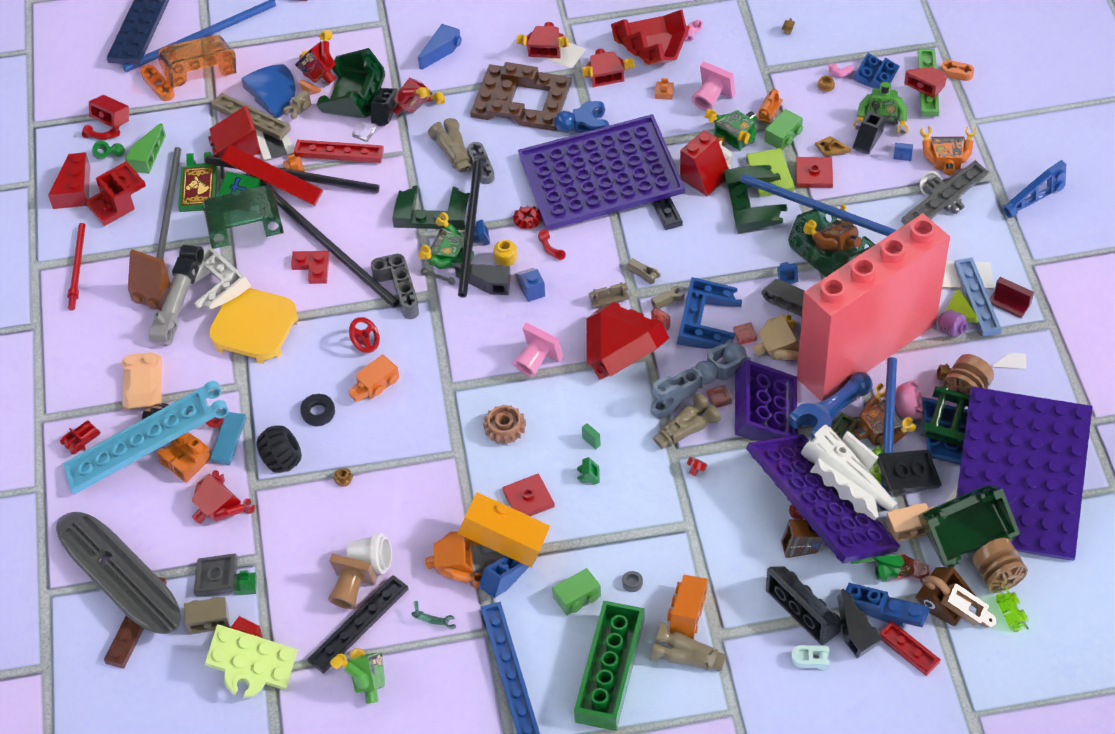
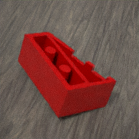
[48,152,91,209]

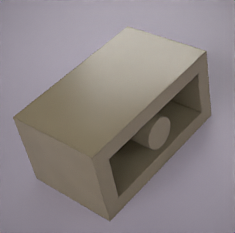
[184,597,230,635]

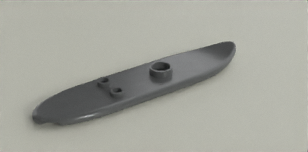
[56,512,181,634]

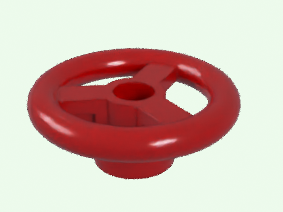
[349,317,380,353]

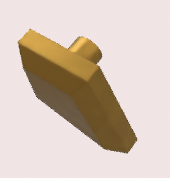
[815,136,851,156]

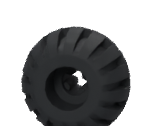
[257,425,302,473]

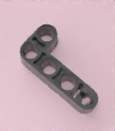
[371,253,419,319]
[761,279,805,317]

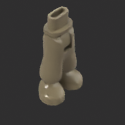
[428,118,471,173]
[653,392,721,449]
[649,622,726,671]

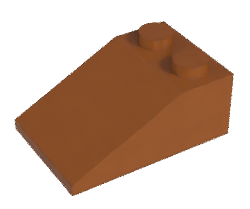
[128,249,171,311]

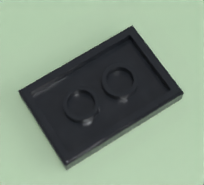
[877,450,942,493]

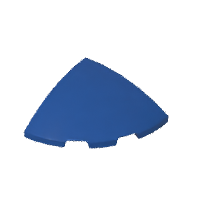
[241,64,296,118]

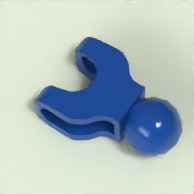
[554,101,610,133]

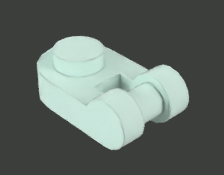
[791,645,830,670]

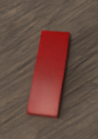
[879,621,941,676]

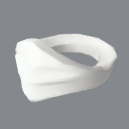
[919,170,942,197]

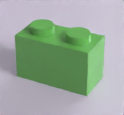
[764,109,803,150]
[552,568,601,616]

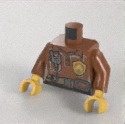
[803,204,862,253]
[854,383,916,445]

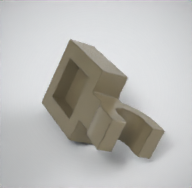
[283,90,312,120]

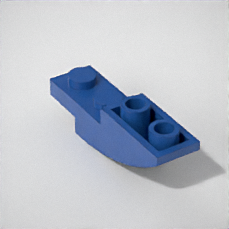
[845,583,930,628]

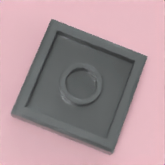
[193,553,238,597]

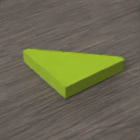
[945,289,978,323]

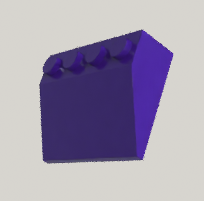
[735,359,798,441]

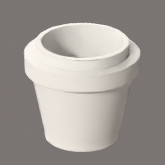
[347,533,392,574]

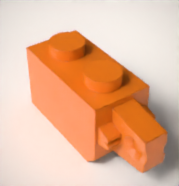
[348,354,400,403]

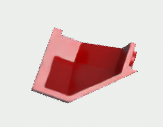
[611,9,690,65]
[586,302,670,380]

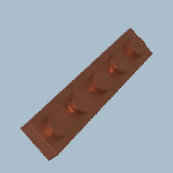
[104,577,167,669]

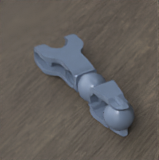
[651,341,751,418]

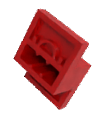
[85,161,146,226]

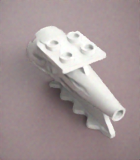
[801,425,898,520]

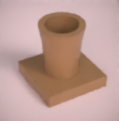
[328,554,377,609]

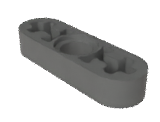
[468,142,495,184]

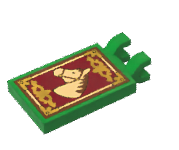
[178,152,218,212]

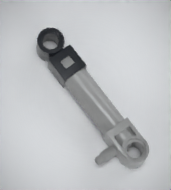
[149,244,204,345]

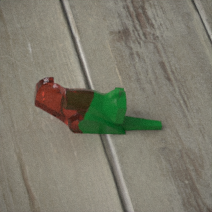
[851,554,929,583]

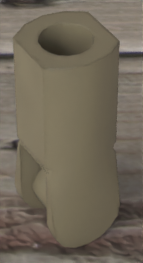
[626,258,661,284]

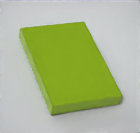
[746,148,795,197]

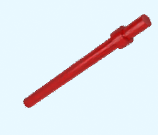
[67,223,86,310]

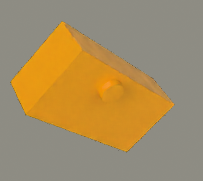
[457,492,550,568]

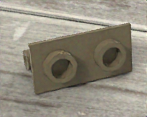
[588,282,630,308]

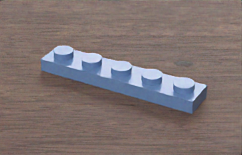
[954,257,1002,337]

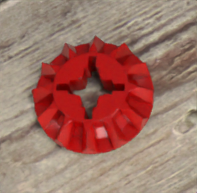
[513,205,542,229]

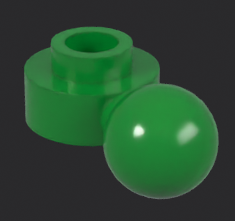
[92,141,125,160]

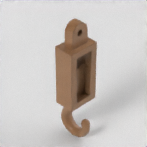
[923,576,996,627]

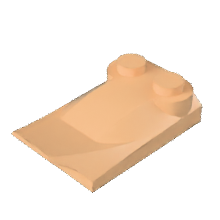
[122,352,163,410]

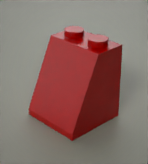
[208,106,261,158]
[680,130,729,196]

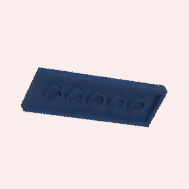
[107,0,169,64]

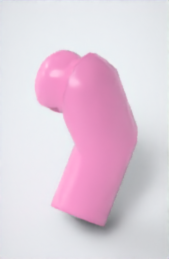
[685,19,703,41]
[828,63,855,78]

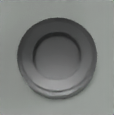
[622,571,643,592]

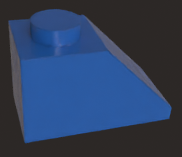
[515,268,545,302]

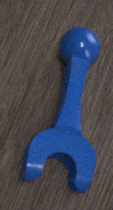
[788,372,873,441]

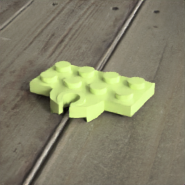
[204,624,298,698]

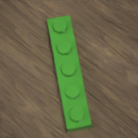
[917,49,939,117]

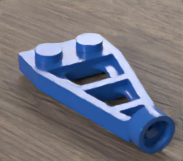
[1003,160,1067,218]

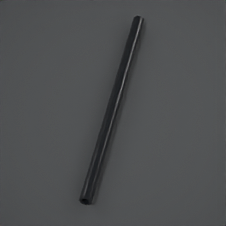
[205,155,380,193]
[458,160,482,298]

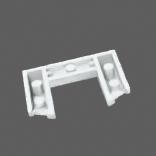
[190,246,251,309]

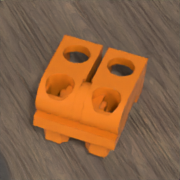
[157,432,210,483]

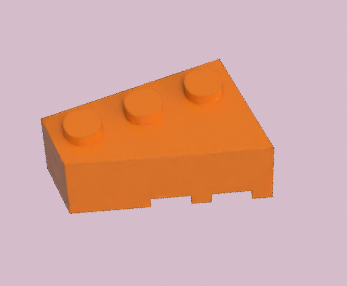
[667,574,708,646]

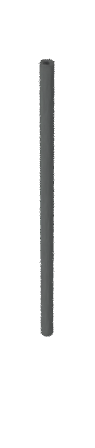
[156,147,182,260]

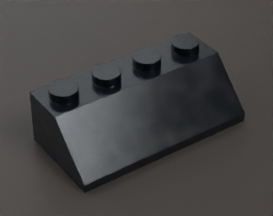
[766,566,842,645]

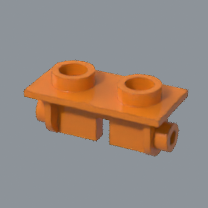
[756,89,783,124]

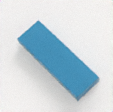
[210,412,246,465]

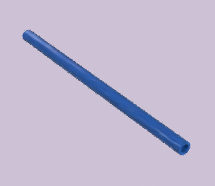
[122,0,276,72]
[741,174,896,236]

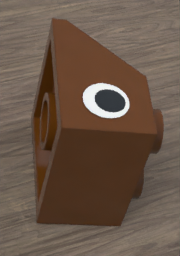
[915,566,976,626]

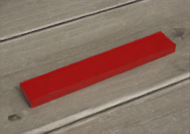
[221,144,323,206]

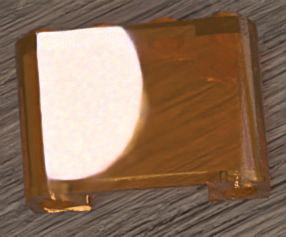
[158,35,237,88]

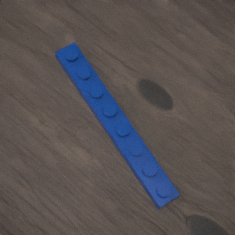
[481,601,540,734]

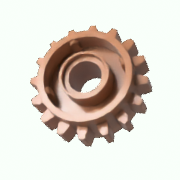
[483,405,526,445]

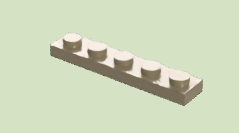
[211,93,291,141]

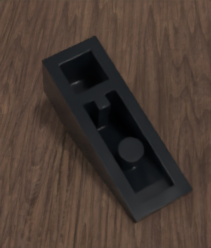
[371,88,398,126]

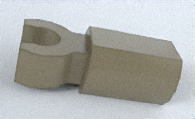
[651,285,684,310]

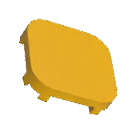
[209,288,298,363]

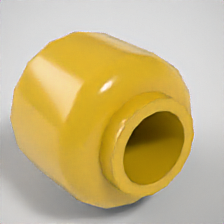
[493,240,518,266]

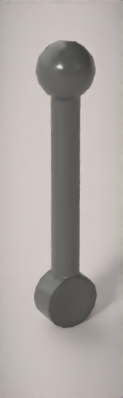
[421,268,456,285]

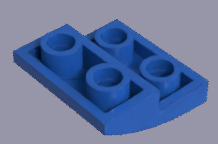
[853,53,900,89]

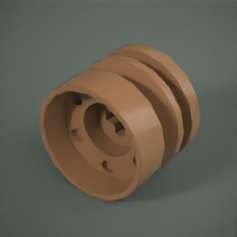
[942,354,994,396]
[972,538,1028,593]

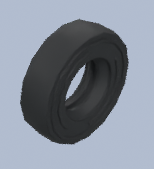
[300,393,335,426]

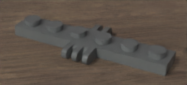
[901,160,989,225]

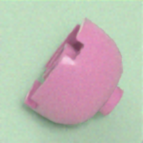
[895,380,924,420]

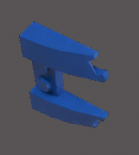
[676,277,742,349]

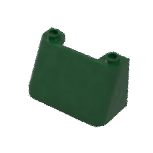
[316,48,385,118]
[918,485,1020,567]

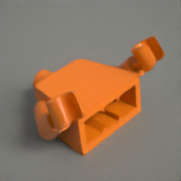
[425,531,482,589]

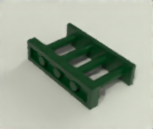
[921,386,970,448]

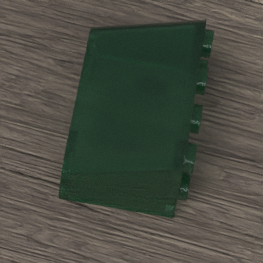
[203,186,284,249]
[788,209,875,277]

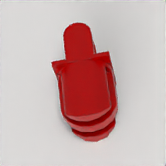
[60,420,101,455]

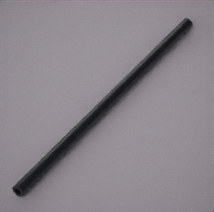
[246,173,399,308]

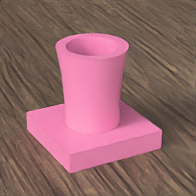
[692,61,736,111]
[513,322,563,377]

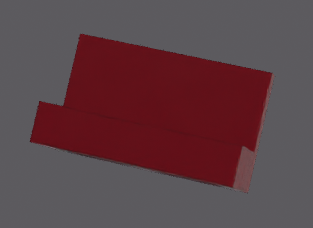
[989,277,1034,319]

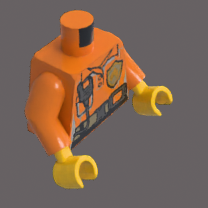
[920,126,976,175]

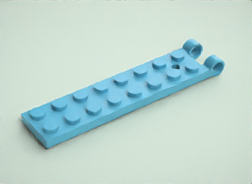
[63,381,229,494]

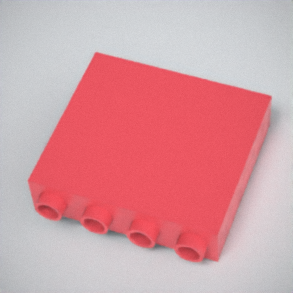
[797,213,951,401]

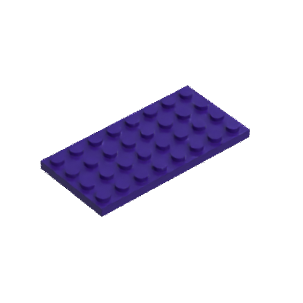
[746,434,900,564]

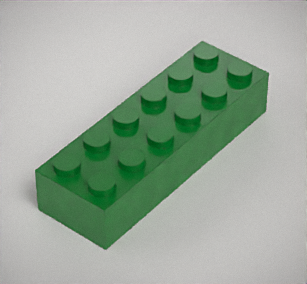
[574,600,645,731]

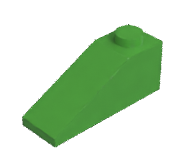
[125,123,166,174]

